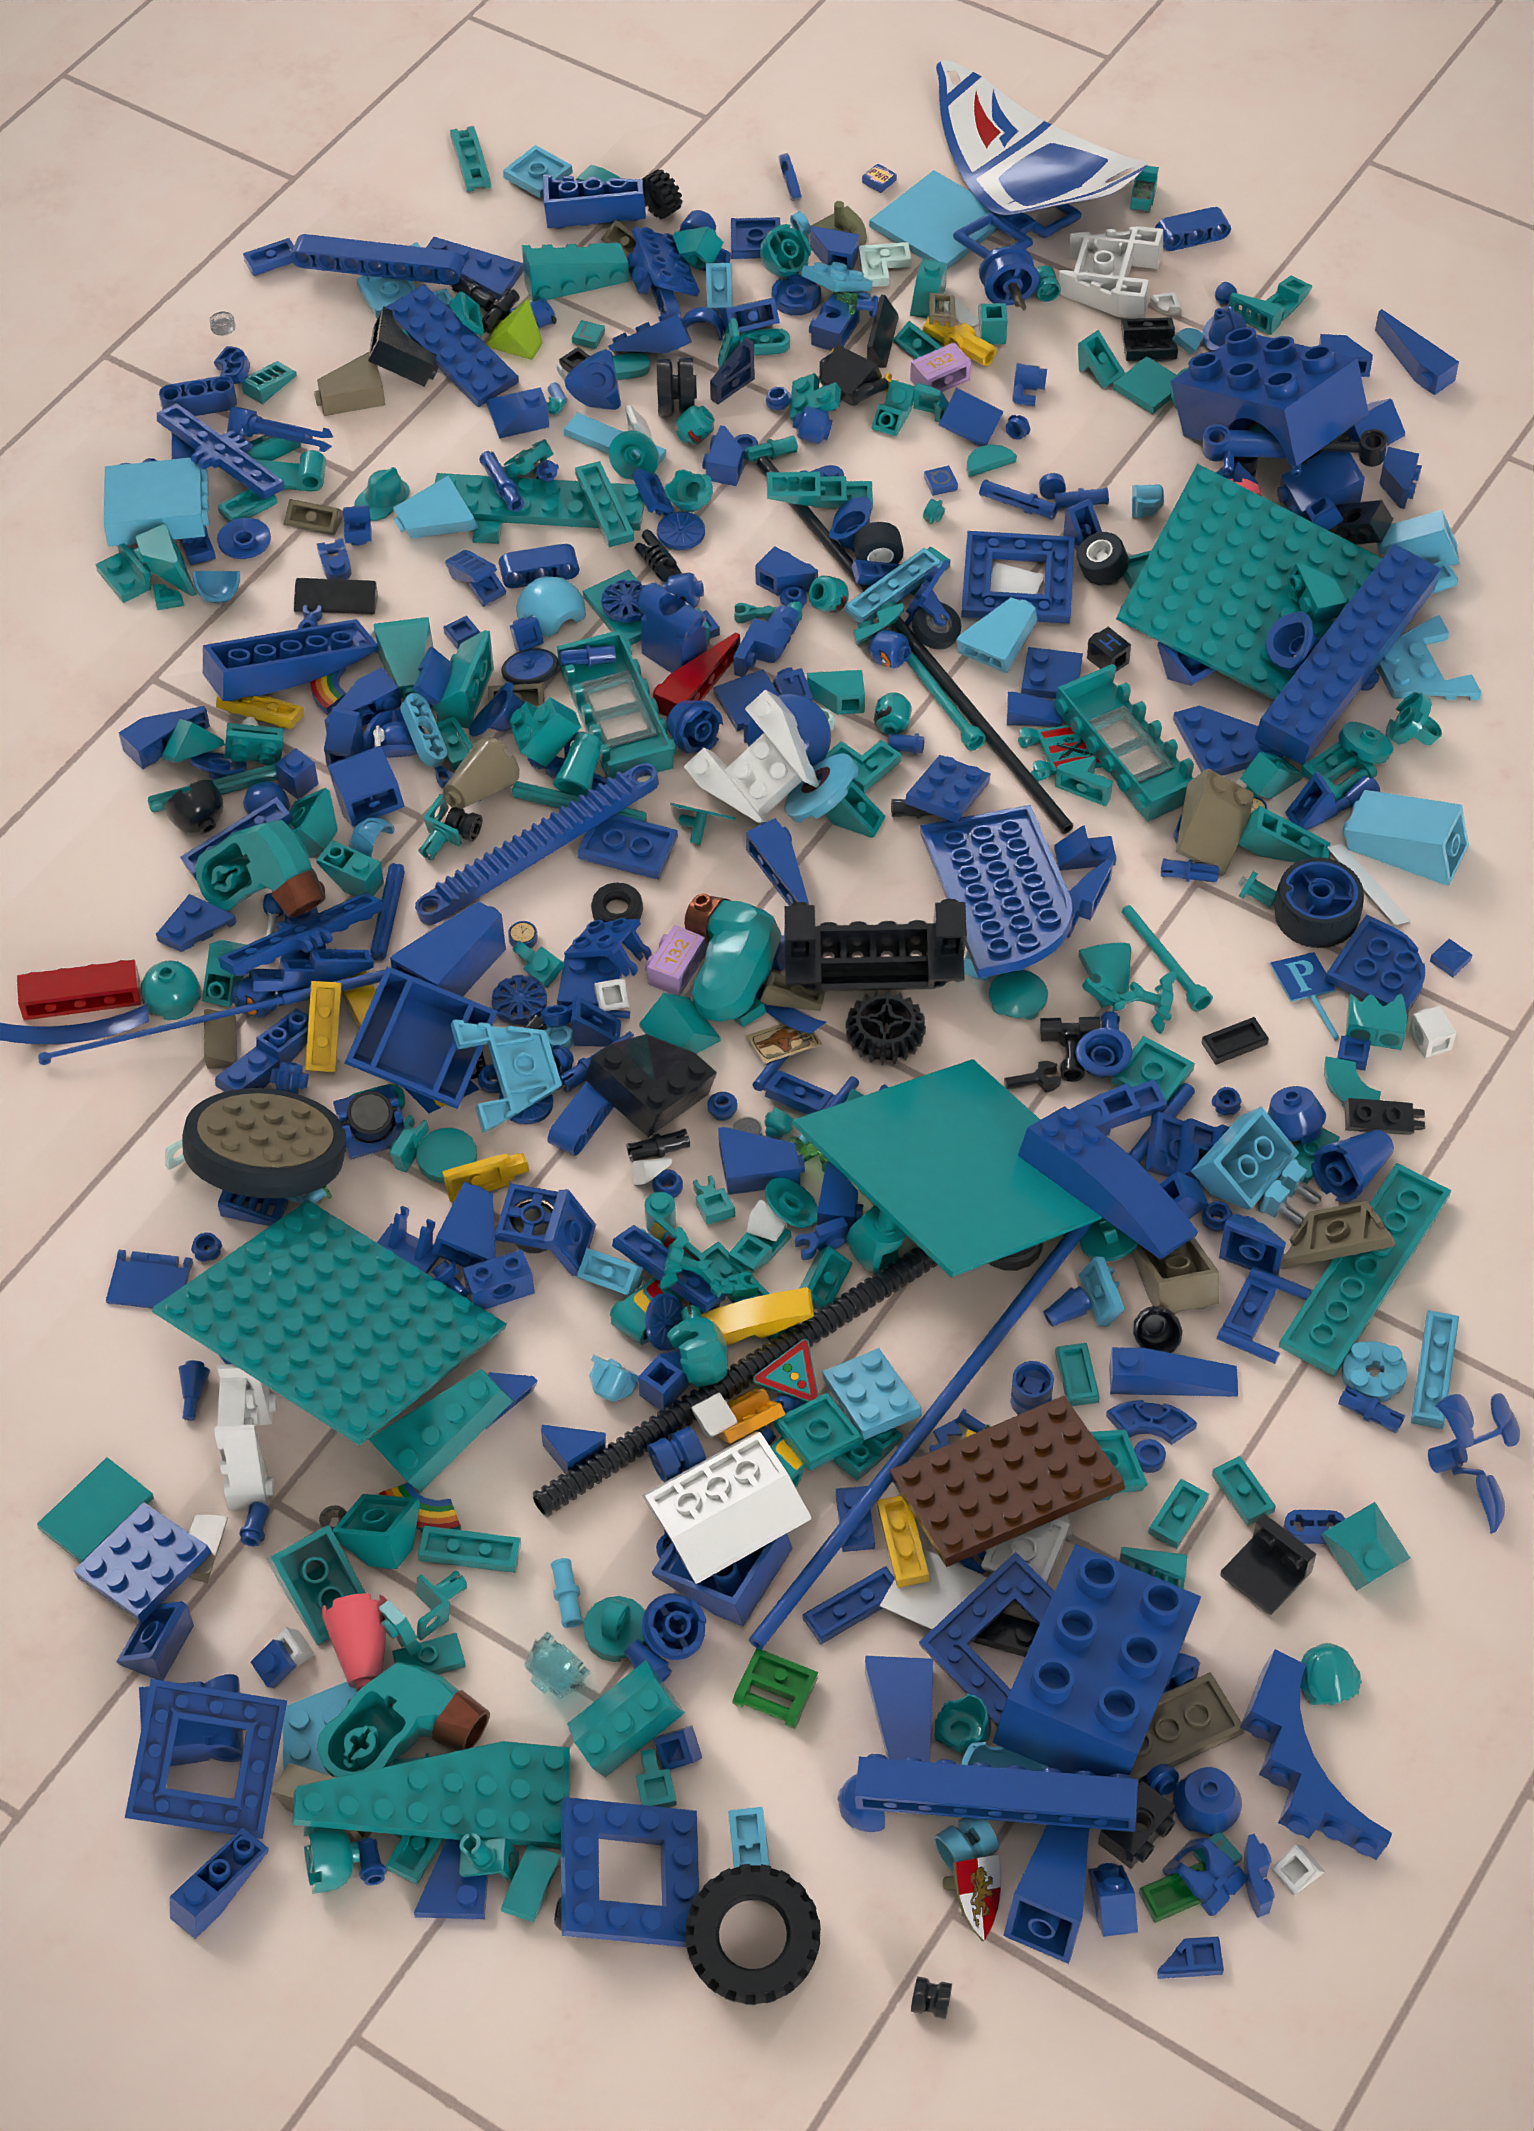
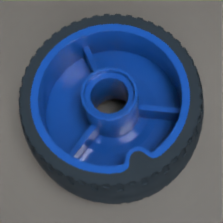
[1274,857,1364,948]

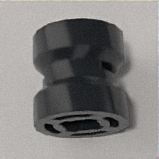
[444,807,483,842]
[911,1976,952,2019]

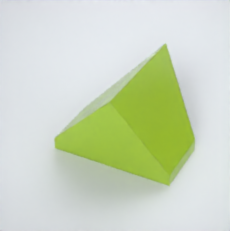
[485,298,543,360]

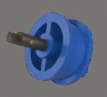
[979,246,1039,311]

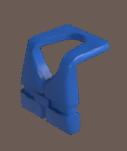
[1162,1838,1247,1916]

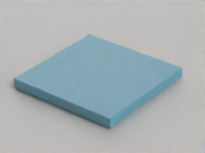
[869,170,1006,269]

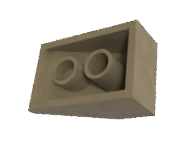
[1176,768,1254,876]
[1132,1238,1219,1314]

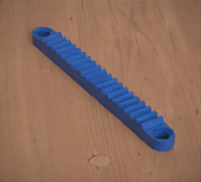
[415,763,659,925]

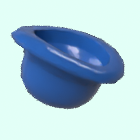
[1075,1027,1133,1078]

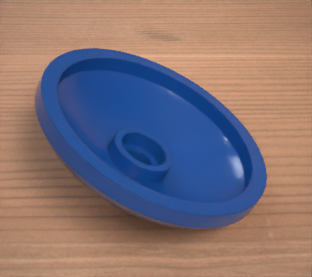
[747,694,831,766]

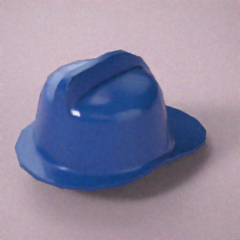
[829,496,872,553]
[469,682,525,737]

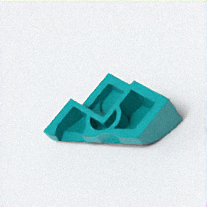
[1078,943,1131,1008]

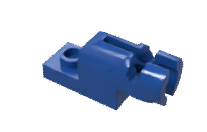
[734,605,799,677]

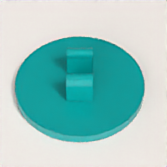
[1080,1218,1138,1262]

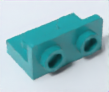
[96,543,152,603]

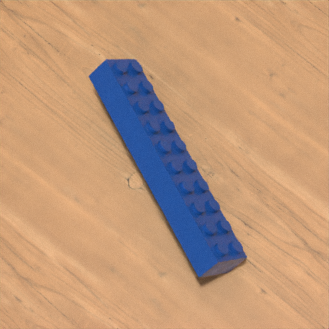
[1255,544,1442,765]

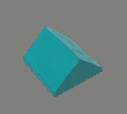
[639,993,721,1054]

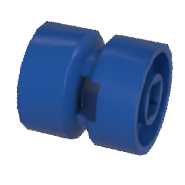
[1010,1361,1054,1415]
[647,1426,706,1483]

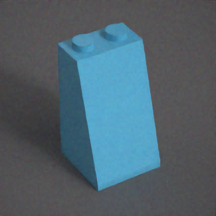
[1343,790,1469,885]

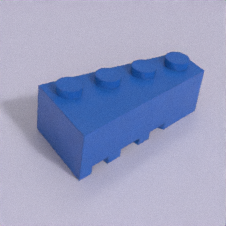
[543,175,646,229]

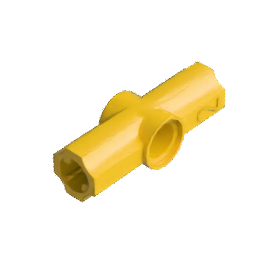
[923,316,997,367]

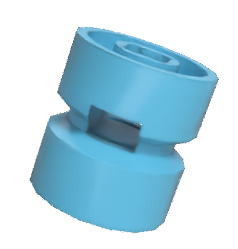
[934,1818,999,1873]

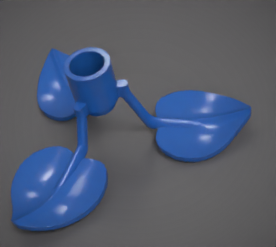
[1428,1393,1520,1534]

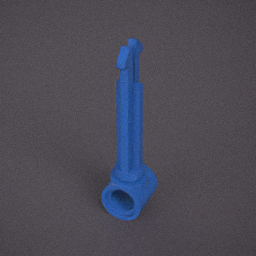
[227,406,334,452]

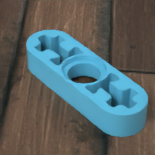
[400,693,447,767]

